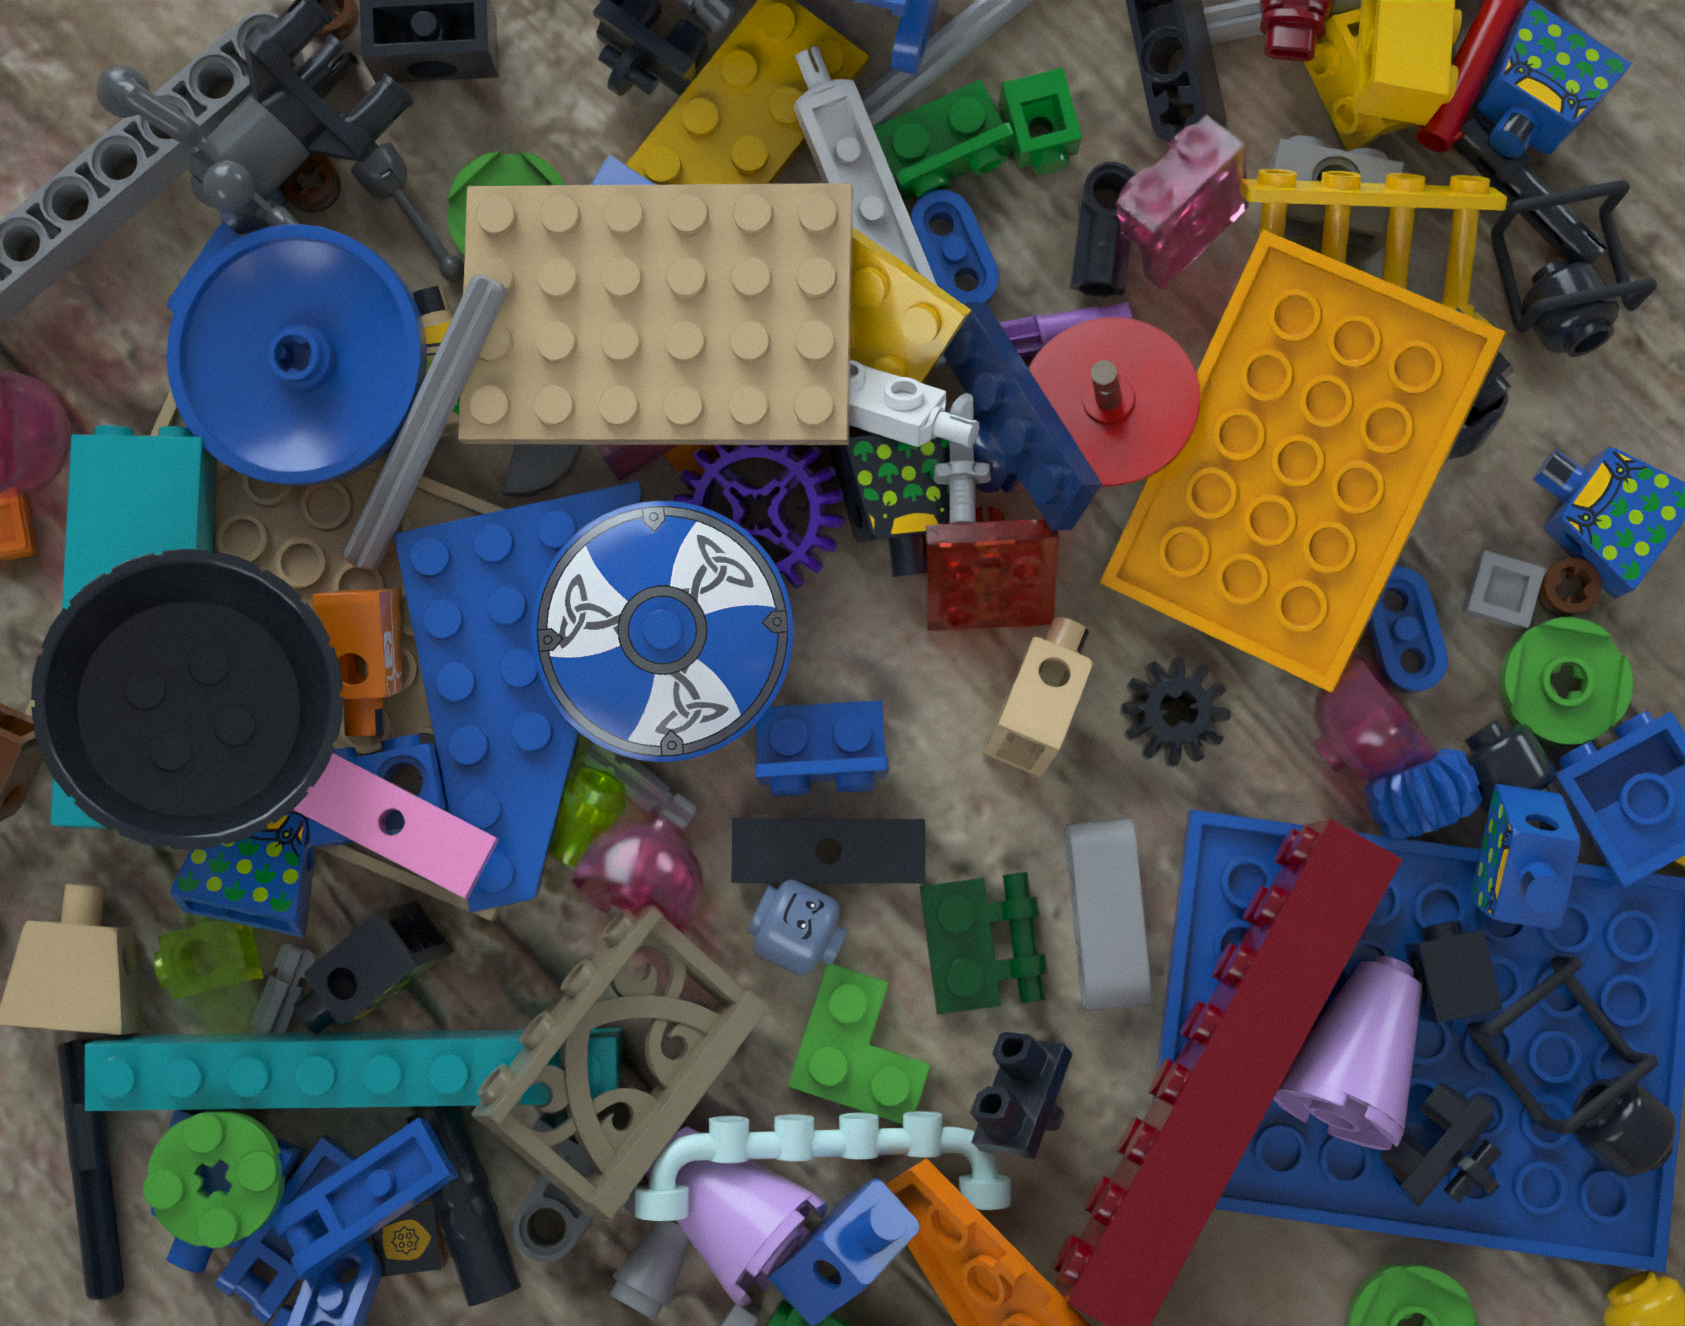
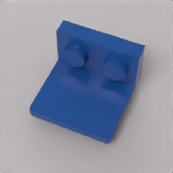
[755,700,889,796]

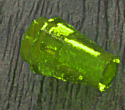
[550,767,626,867]

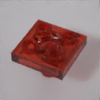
[926,506,1059,631]

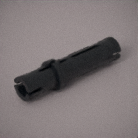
[1452,113,1609,264]

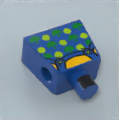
[1477,0,1632,158]
[1532,447,1685,599]
[1469,783,1580,930]
[170,812,316,938]

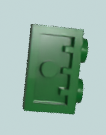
[873,79,1015,201]

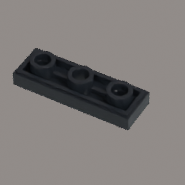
[731,818,925,884]

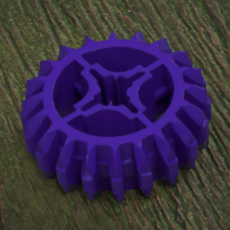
[673,445,845,588]

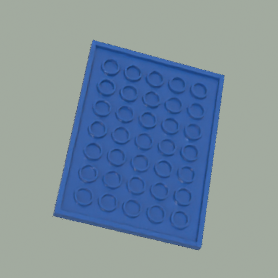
[1152,810,1685,1273]

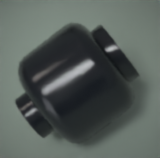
[1522,260,1619,357]
[1464,720,1556,814]
[1573,1076,1676,1177]

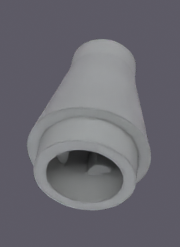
[610,1221,690,1320]

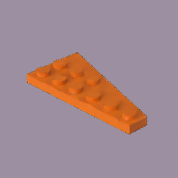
[885,1158,1091,1326]

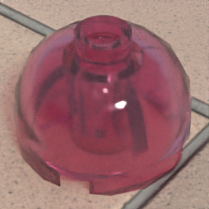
[0,370,73,498]
[1313,653,1437,782]
[570,817,704,934]

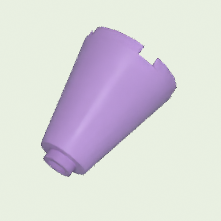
[1273,956,1422,1150]
[645,1126,828,1307]

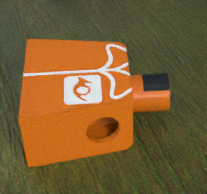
[312,588,403,736]

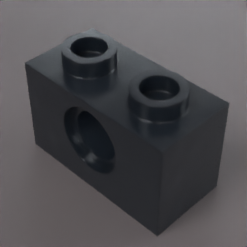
[359,0,499,83]

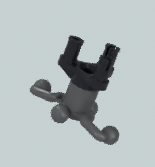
[96,0,414,227]

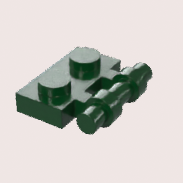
[919,872,1048,1015]

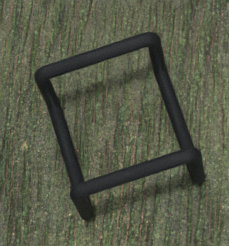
[1491,180,1657,333]
[1466,956,1658,1135]

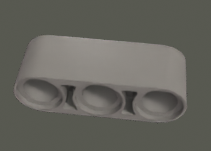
[1066,818,1151,1011]

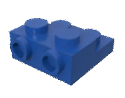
[1552,710,1685,889]

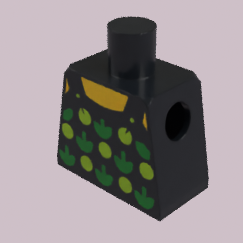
[829,435,957,577]
[294,901,454,1034]

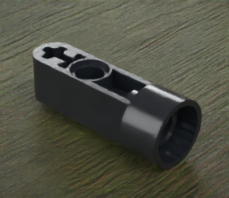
[1126,0,1227,154]

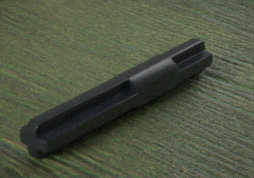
[57,1038,124,1300]

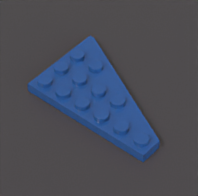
[394,481,643,913]

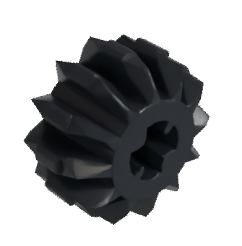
[1119,657,1231,767]

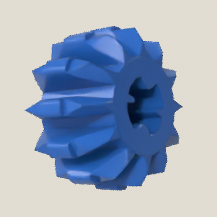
[1365,748,1483,840]

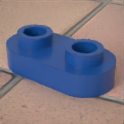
[911,190,999,305]
[1367,566,1448,693]
[287,1240,382,1326]

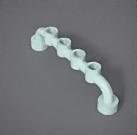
[635,1111,1011,1221]

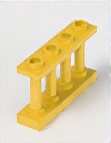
[1240,169,1507,325]

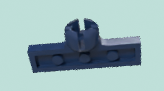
[943,302,1103,531]

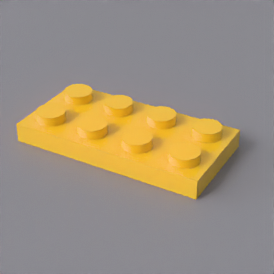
[625,0,869,185]

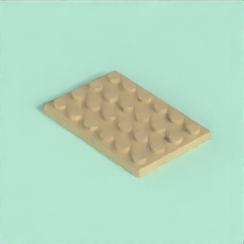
[458,183,853,445]

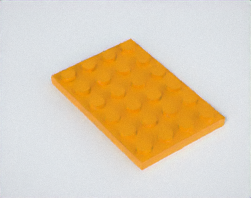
[1100,230,1507,693]

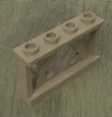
[471,905,769,1220]

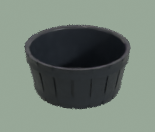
[31,549,343,850]

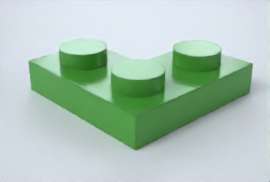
[788,964,931,1124]

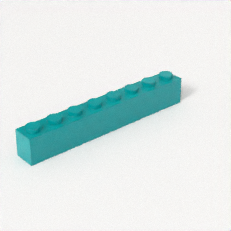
[85,1028,623,1111]

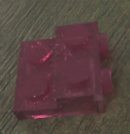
[1116,115,1249,291]

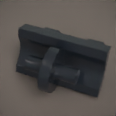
[593,0,707,96]
[970,1032,1073,1159]
[1380,1082,1501,1208]

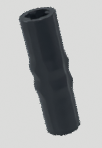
[406,1106,521,1307]

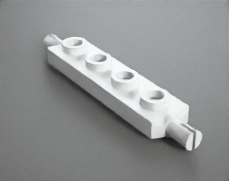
[793,46,947,368]
[849,360,979,448]

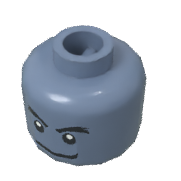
[746,879,847,976]

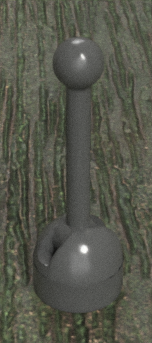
[351,143,464,281]

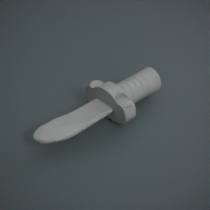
[934,393,991,530]

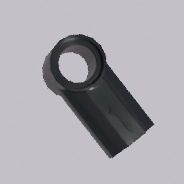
[1070,162,1140,297]

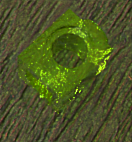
[154,920,264,1000]

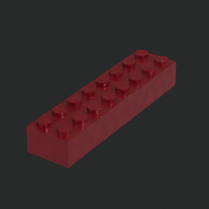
[1052,819,1403,1326]

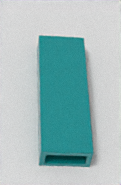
[50,425,218,829]

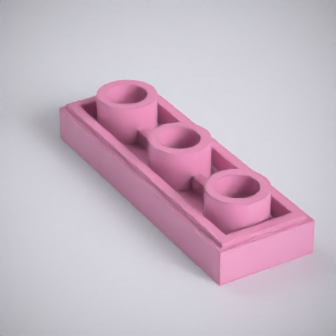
[293,753,499,899]

